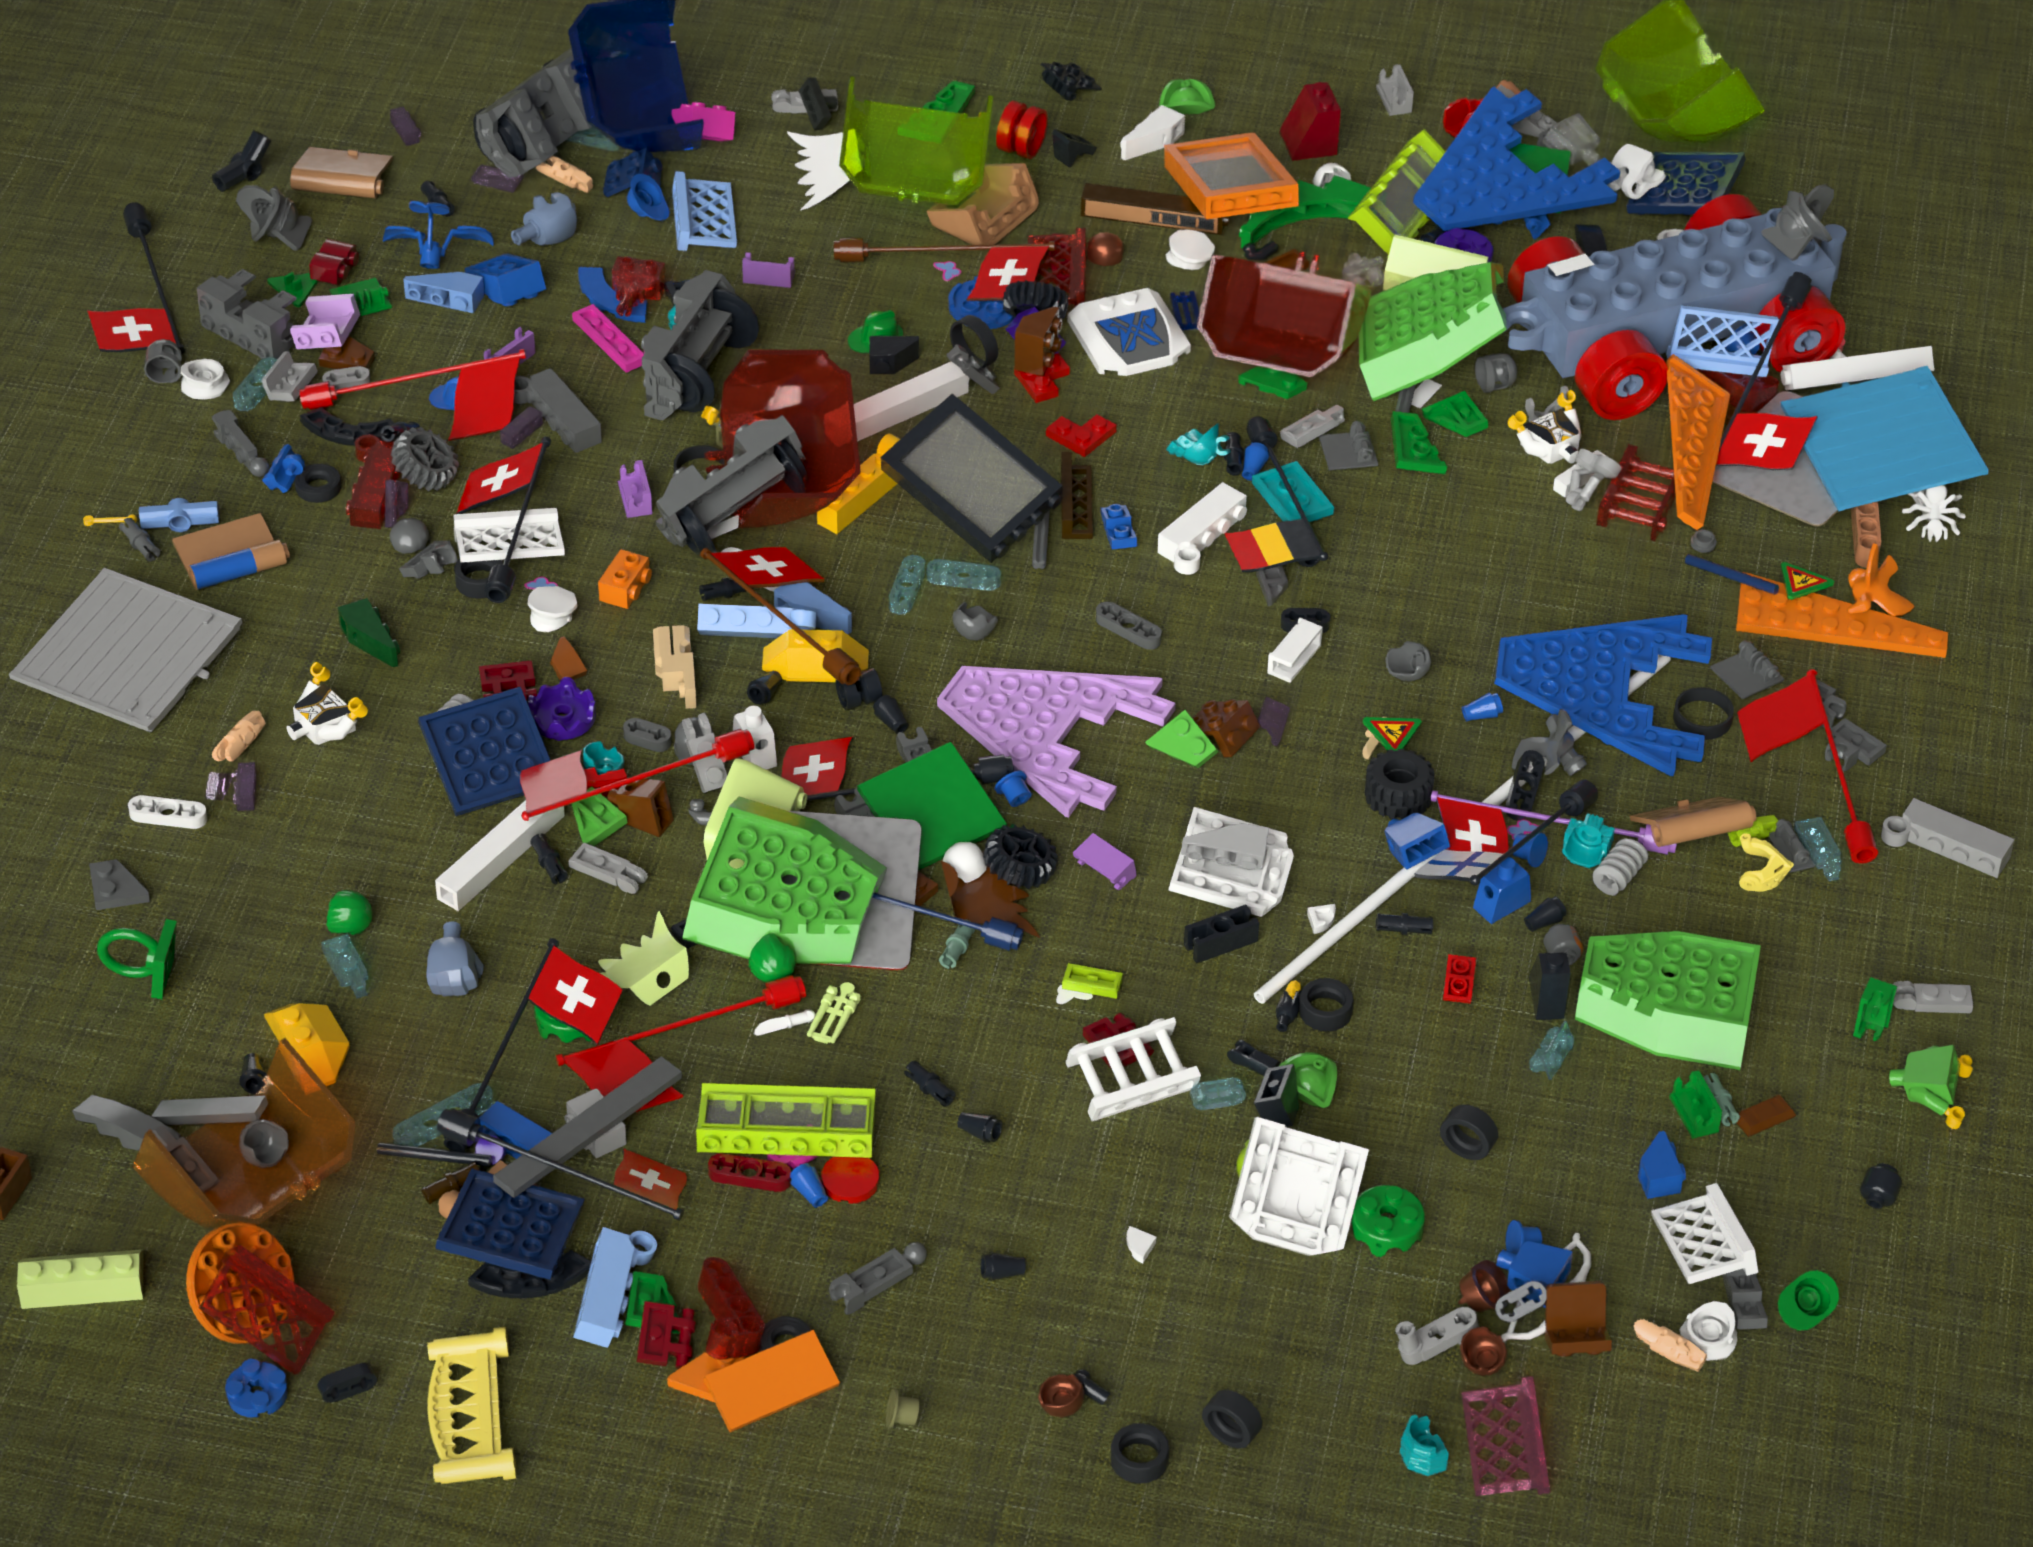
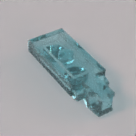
[1794,817,1842,881]
[321,934,369,999]

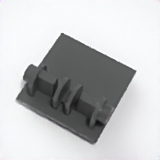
[1319,421,1378,470]
[1710,640,1784,699]

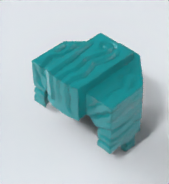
[1562,814,1615,868]
[1400,1414,1449,1476]

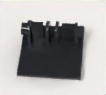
[1041,62,1102,101]

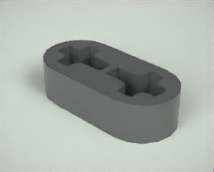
[623,718,672,752]

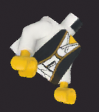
[1508,390,1581,464]
[287,662,368,745]

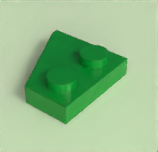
[1238,357,1307,399]

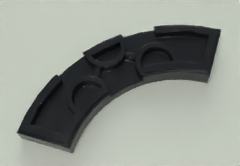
[300,407,395,446]
[468,1250,591,1299]

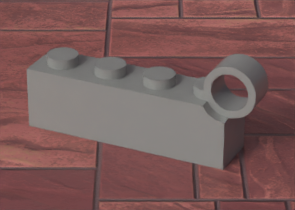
[1881,798,2015,878]

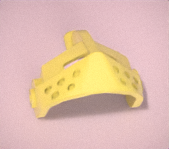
[1739,833,1794,892]

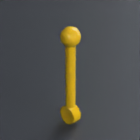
[83,514,137,526]

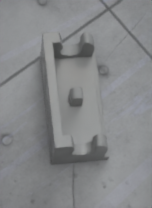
[1376,65,1414,116]

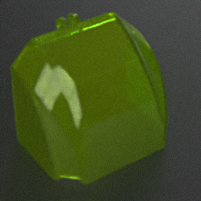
[1595,0,1765,143]
[839,76,993,206]

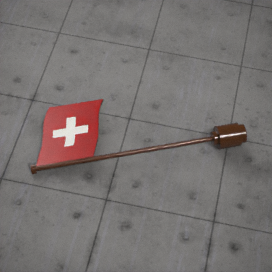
[834,238,1054,301]
[700,547,861,685]

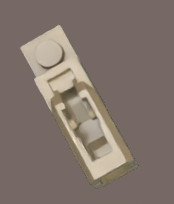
[653,625,696,709]

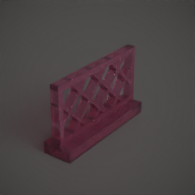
[1461,1376,1550,1496]

